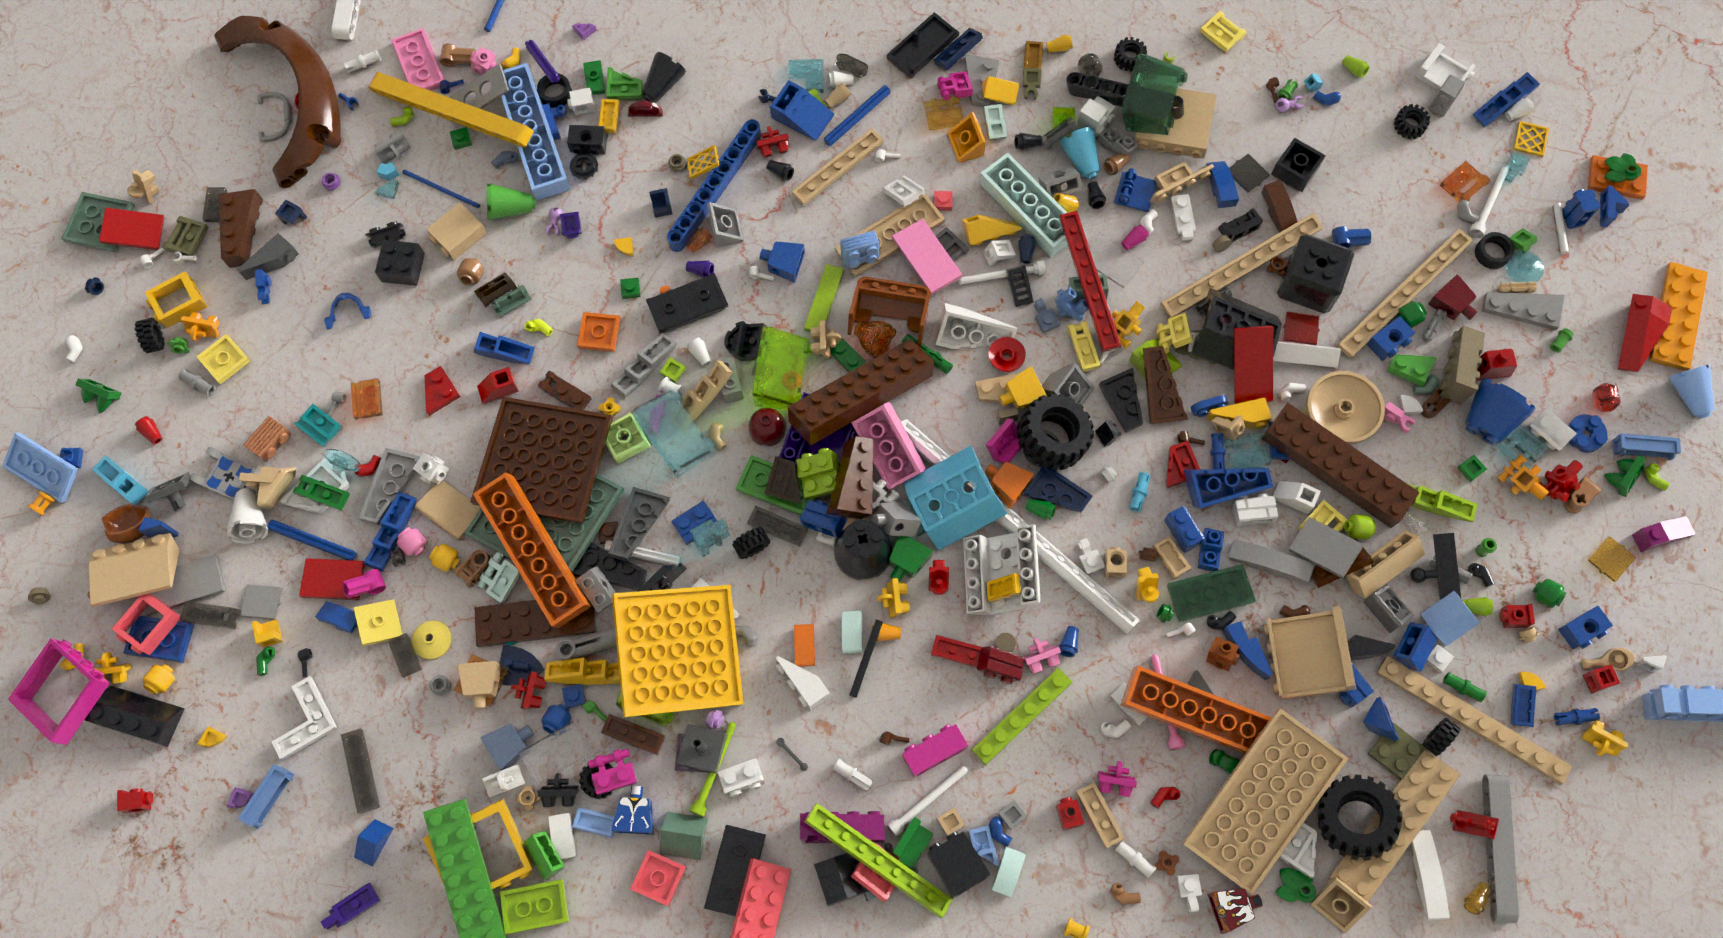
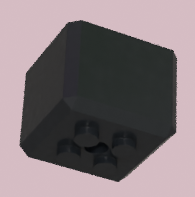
[1277,234,1354,314]

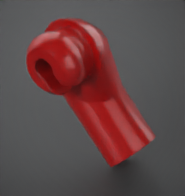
[1150,786,1181,809]

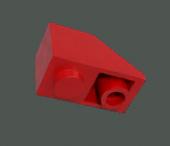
[477,367,519,404]

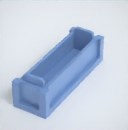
[1612,433,1681,461]
[237,764,295,829]

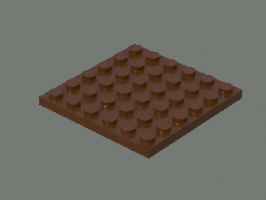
[470,397,613,524]

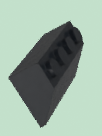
[85,685,185,747]

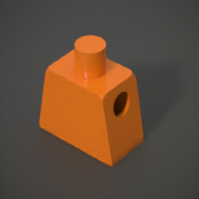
[984,462,1034,509]

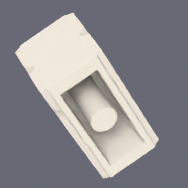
[1232,494,1278,526]

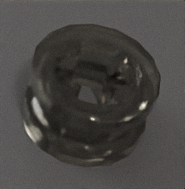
[391,548,406,567]

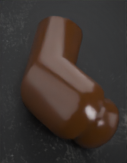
[1279,605,1310,617]

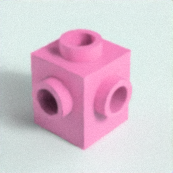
[470,47,497,75]

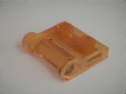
[1439,161,1490,202]

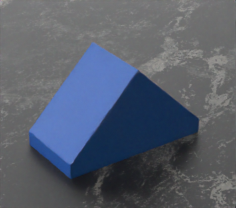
[1363,697,1399,741]
[354,819,394,866]

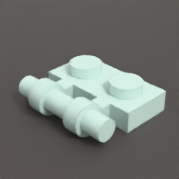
[477,552,521,603]

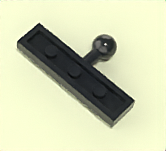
[1410,533,1461,600]

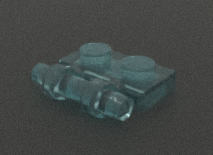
[1496,425,1549,469]
[1224,432,1272,468]

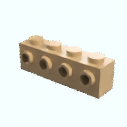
[1346,530,1425,599]

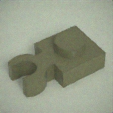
[1023,68,1042,100]

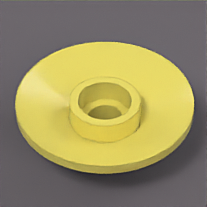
[412,620,452,660]

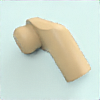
[709,422,727,451]

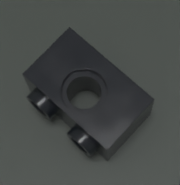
[567,125,608,155]

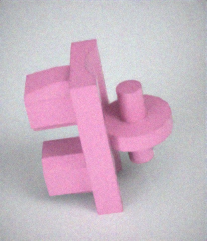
[1024,638,1061,674]

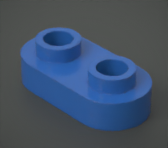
[1190,395,1229,417]

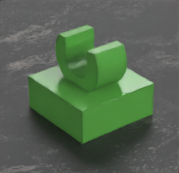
[1509,228,1537,254]

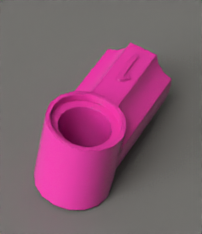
[342,569,386,598]

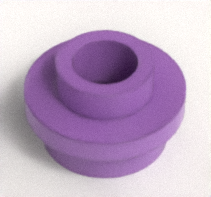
[322,173,341,190]

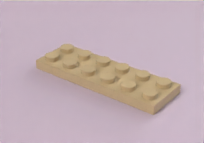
[835,194,945,277]

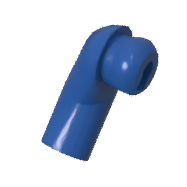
[989,816,1012,847]

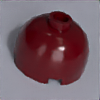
[748,407,786,446]

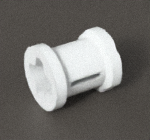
[658,377,683,400]

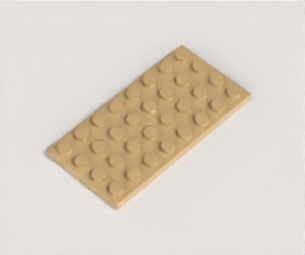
[1182,708,1349,895]

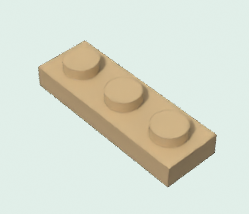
[1076,782,1125,849]

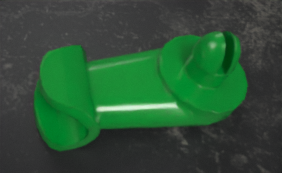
[1209,749,1241,774]

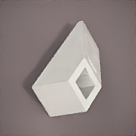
[775,656,830,710]

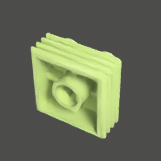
[606,413,650,464]

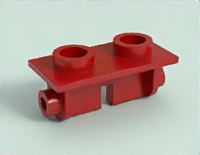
[1450,810,1499,840]

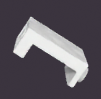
[1416,43,1476,94]

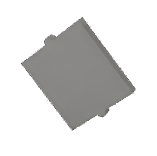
[240,584,282,619]

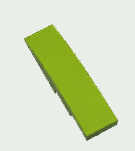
[1408,484,1478,522]

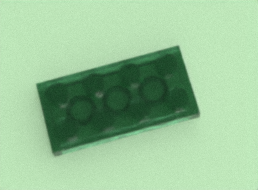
[1167,564,1256,622]

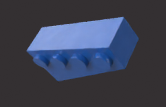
[1183,467,1273,508]

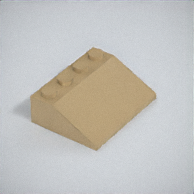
[89,533,180,607]

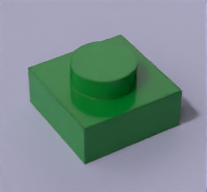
[450,127,472,150]
[620,278,641,299]
[1457,455,1487,482]

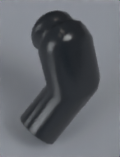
[1207,611,1236,630]

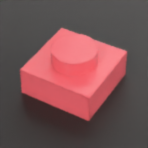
[934,191,952,211]

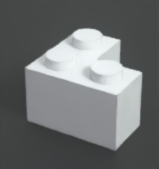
[1077,96,1115,139]

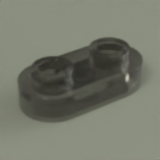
[835,54,868,78]

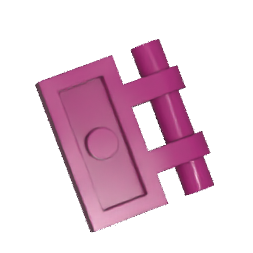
[937,71,973,100]
[588,749,638,795]

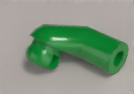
[256,647,275,676]

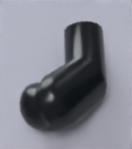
[1468,563,1495,587]

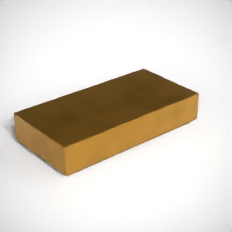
[1023,41,1043,74]

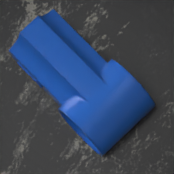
[1332,226,1372,248]

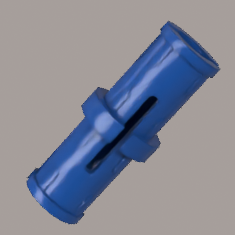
[1210,433,1226,468]
[1553,708,1600,726]

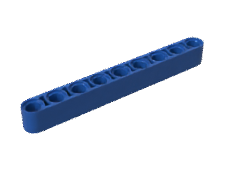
[667,119,761,252]

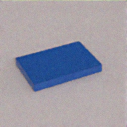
[123,616,194,663]

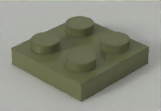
[1368,722,1426,781]

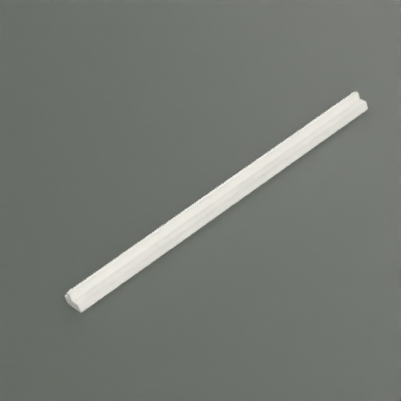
[901,419,1140,634]

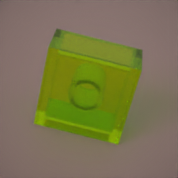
[1052,107,1075,133]

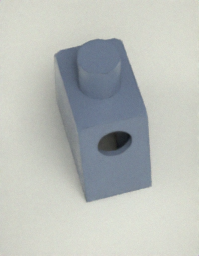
[480,724,534,770]

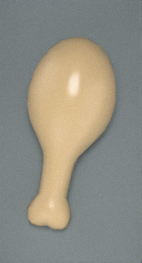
[1581,648,1635,671]

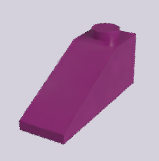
[1632,516,1695,552]

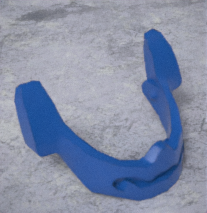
[324,292,371,330]

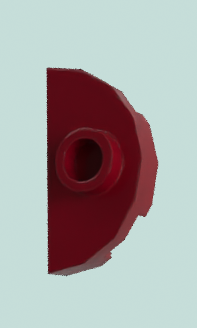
[628,100,663,117]

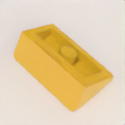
[982,76,1019,105]

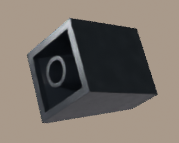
[927,831,991,899]

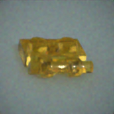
[924,96,963,131]

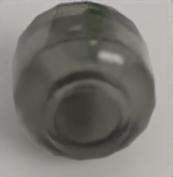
[1078,53,1103,77]

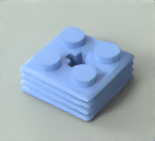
[840,230,879,269]

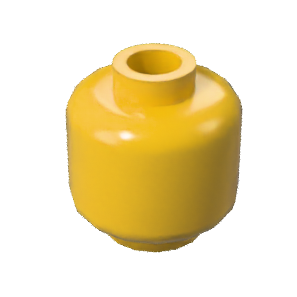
[429,544,460,572]
[142,664,175,695]

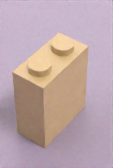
[426,202,487,260]

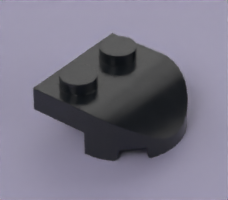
[724,321,767,361]

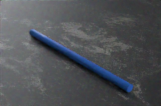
[402,169,480,209]

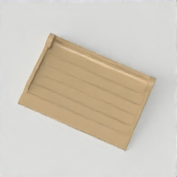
[414,480,481,540]

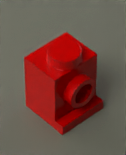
[1499,604,1535,628]
[1583,664,1620,694]
[117,788,153,814]
[1056,797,1085,831]

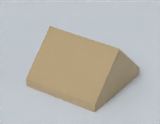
[1310,877,1372,933]

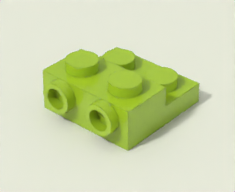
[796,448,839,500]

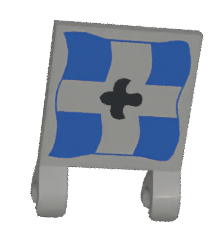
[189,447,256,501]

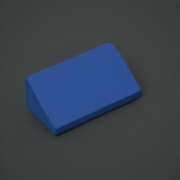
[139,517,179,538]

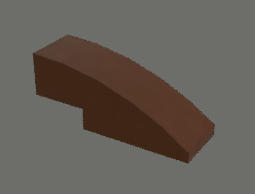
[1261,180,1298,233]

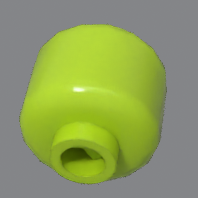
[1344,514,1376,540]

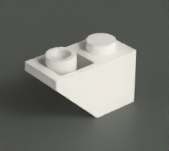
[1273,481,1321,515]

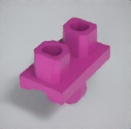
[1097,761,1137,797]

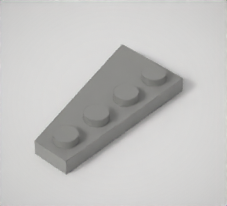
[1482,292,1564,330]
[359,448,420,525]

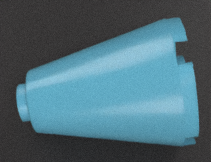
[1059,127,1100,180]

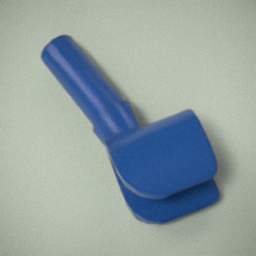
[338,93,359,110]

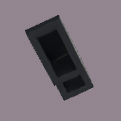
[1348,635,1395,660]

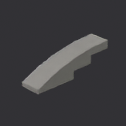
[611,333,677,398]
[1228,539,1315,583]

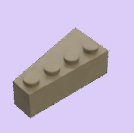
[1439,325,1485,405]

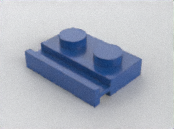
[671,500,719,545]

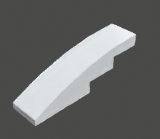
[1411,830,1450,921]

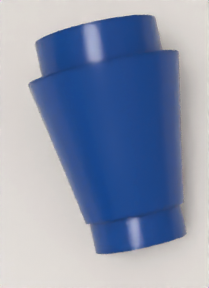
[1059,626,1079,657]

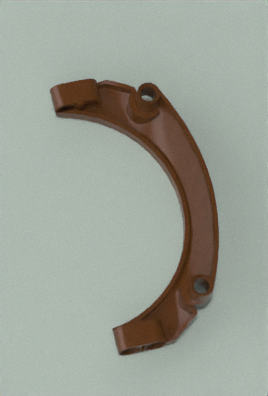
[214,16,341,188]

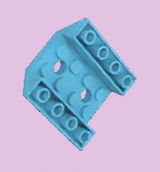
[903,446,1007,550]

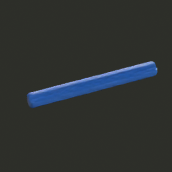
[824,85,890,146]
[267,520,357,560]

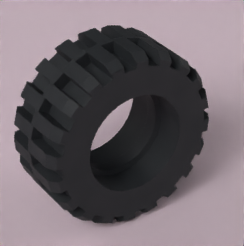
[1016,394,1094,470]
[1317,774,1403,861]

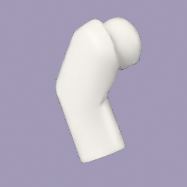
[1279,382,1306,402]

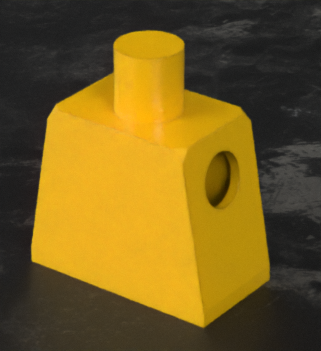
[999,366,1047,410]

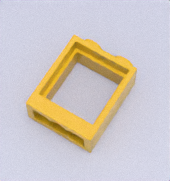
[145,271,207,328]

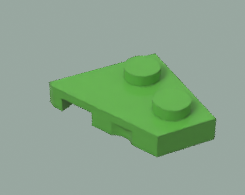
[606,67,643,100]
[1387,354,1437,387]

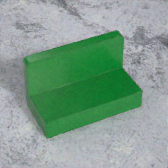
[892,817,933,869]

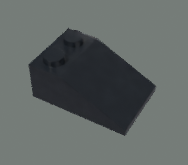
[814,853,870,907]

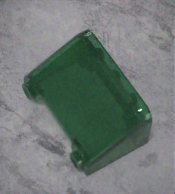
[1122,54,1188,135]

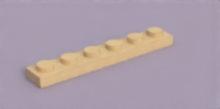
[792,128,884,206]

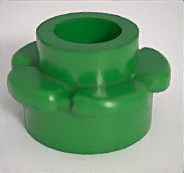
[1156,604,1174,623]

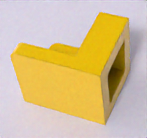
[251,620,283,648]

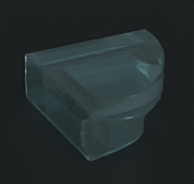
[376,180,399,199]

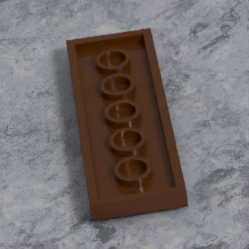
[474,598,596,647]

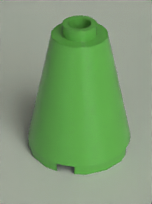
[487,184,535,220]

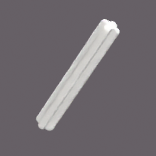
[604,540,680,566]

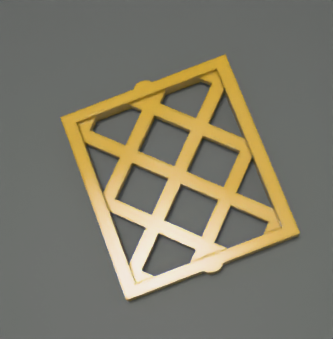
[1513,121,1549,157]
[687,145,719,180]

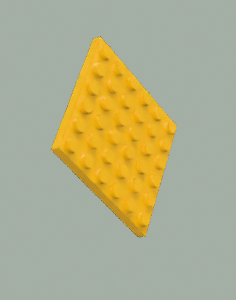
[612,585,743,717]

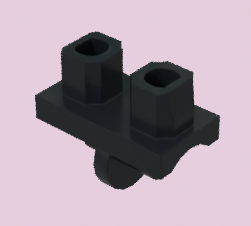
[538,773,579,807]

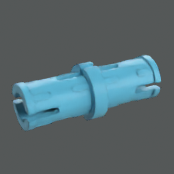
[1129,472,1151,512]

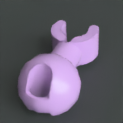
[1275,95,1304,112]
[546,207,563,236]

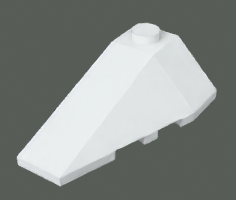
[935,303,1017,349]

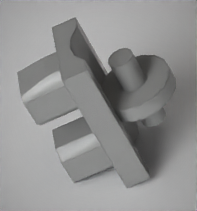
[374,132,410,164]

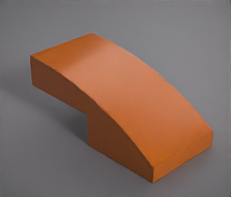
[794,624,815,667]

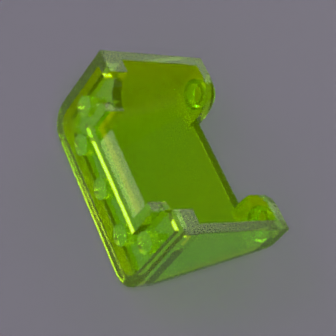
[752,326,812,410]

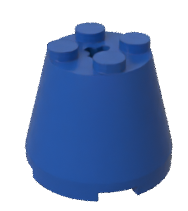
[1465,378,1536,445]

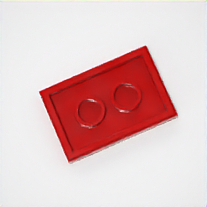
[99,207,165,250]
[299,558,365,600]

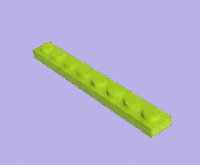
[804,803,953,918]

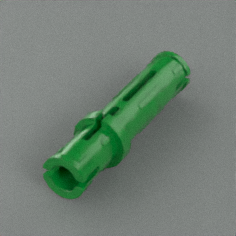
[902,334,953,374]

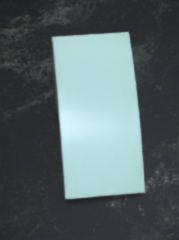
[842,611,863,653]
[992,847,1026,898]

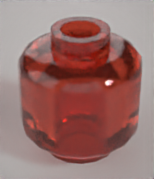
[1592,383,1621,412]

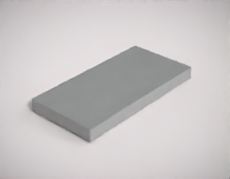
[144,554,225,616]

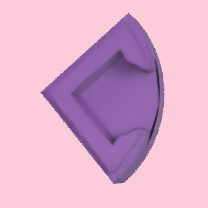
[572,23,597,40]
[226,787,254,809]

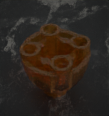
[854,321,896,358]

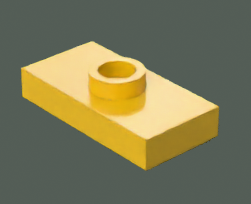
[598,99,620,133]
[987,573,1021,602]

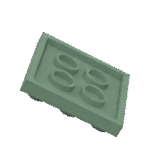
[61,192,135,252]

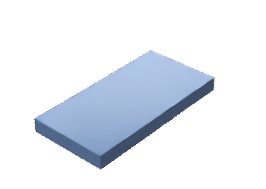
[2,433,78,503]

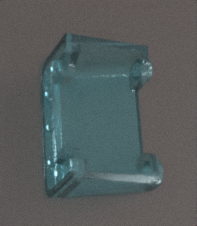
[631,390,715,478]

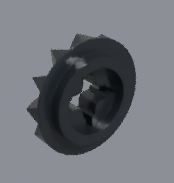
[569,153,598,180]

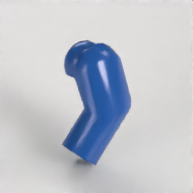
[1313,91,1341,106]

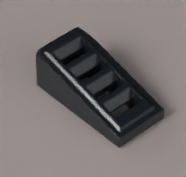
[1006,266,1034,307]

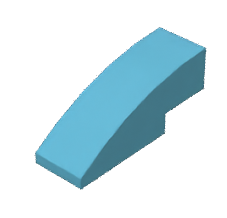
[92,455,149,505]

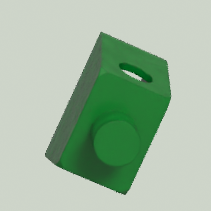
[889,536,933,582]

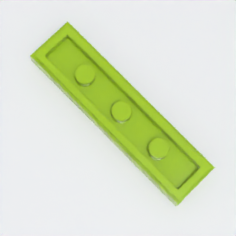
[804,264,844,332]

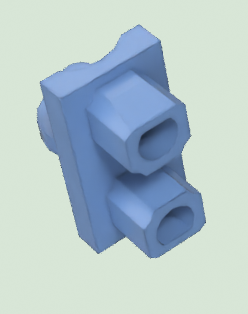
[1055,287,1088,322]

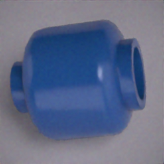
[541,704,572,735]

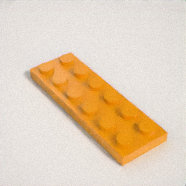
[1649,262,1708,371]

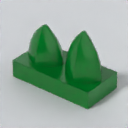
[76,378,122,413]
[1604,455,1646,497]

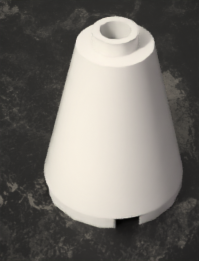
[226,488,268,544]

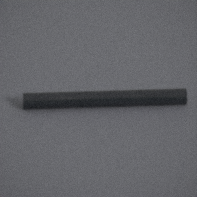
[849,619,883,698]

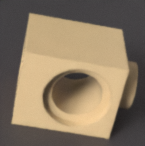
[1104,547,1127,578]

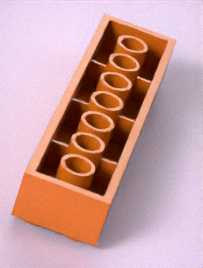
[473,472,592,628]
[1120,665,1271,755]

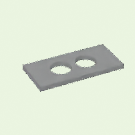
[449,64,509,109]

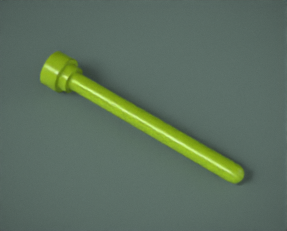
[689,722,736,817]

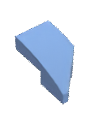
[968,825,999,866]

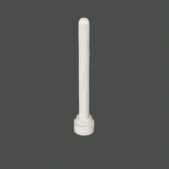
[1469,166,1508,238]
[958,260,1046,285]
[887,766,967,838]

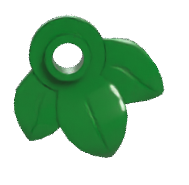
[1605,153,1641,182]
[1275,868,1316,903]

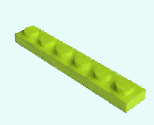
[972,667,1072,766]

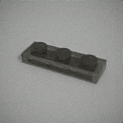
[747,505,808,547]

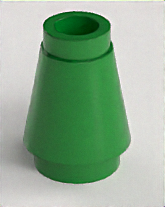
[1025,499,1056,520]

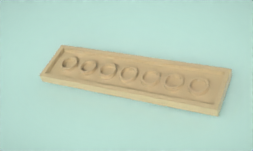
[1329,750,1461,902]

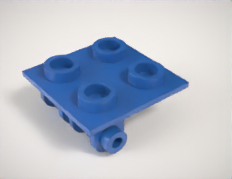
[1114,168,1157,212]

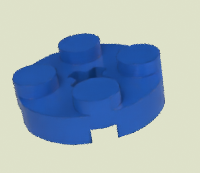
[1568,414,1608,453]

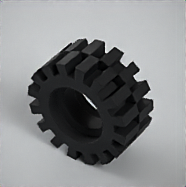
[1114,37,1147,72]
[1394,104,1430,139]
[135,317,165,353]
[732,527,770,559]
[1422,718,1461,757]
[579,763,613,799]

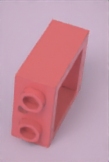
[112,594,182,655]

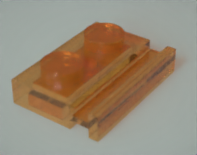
[351,378,383,420]

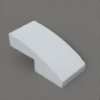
[548,813,576,860]

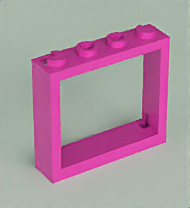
[8,638,110,745]

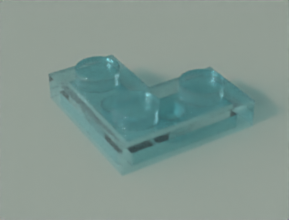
[789,59,824,93]

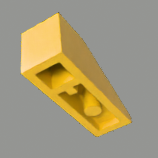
[1206,398,1272,430]

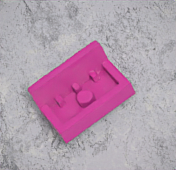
[986,419,1021,464]

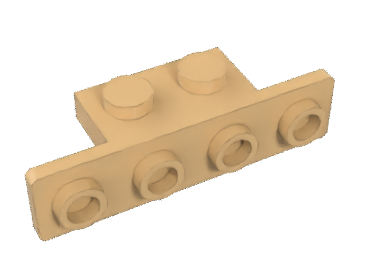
[1149,161,1214,204]

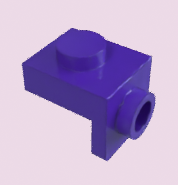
[560,212,582,239]

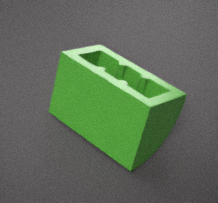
[524,831,565,880]

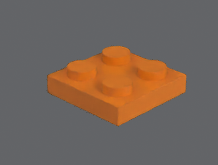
[577,312,621,352]

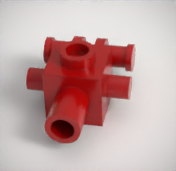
[1539,460,1583,502]

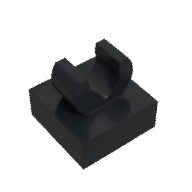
[1095,420,1121,447]

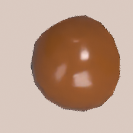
[102,504,151,544]

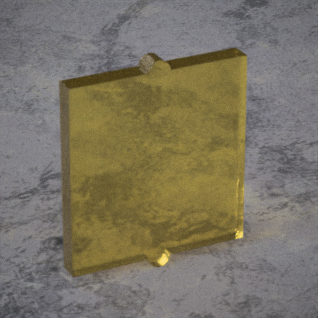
[1588,536,1636,582]

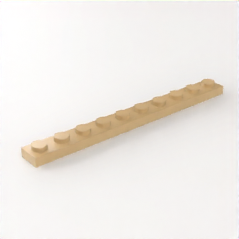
[1160,213,1323,318]
[1337,228,1473,359]
[1376,656,1573,785]

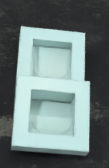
[984,104,1007,140]

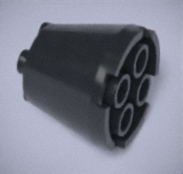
[834,519,892,580]

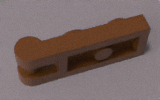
[537,371,592,410]

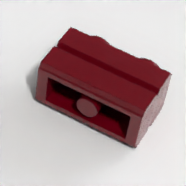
[977,646,1025,684]

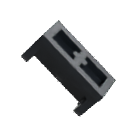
[1218,208,1263,242]

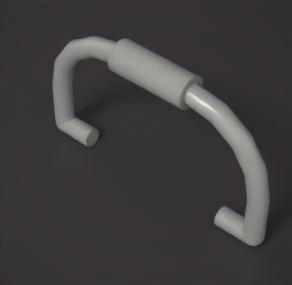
[258,92,292,142]

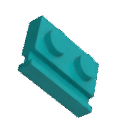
[294,404,342,448]

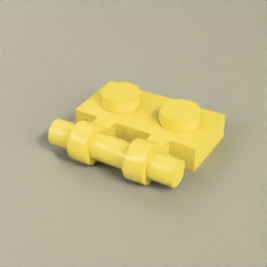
[1156,313,1193,353]

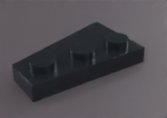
[1099,368,1143,433]

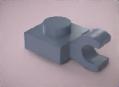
[1034,298,1061,334]

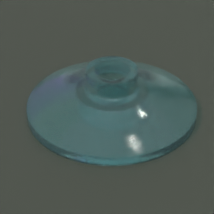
[1506,251,1544,284]
[323,449,361,472]

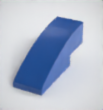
[1207,161,1239,208]
[473,332,535,365]
[1222,621,1273,680]

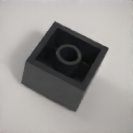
[1271,137,1326,192]
[375,240,425,286]

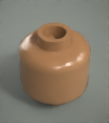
[457,258,484,286]

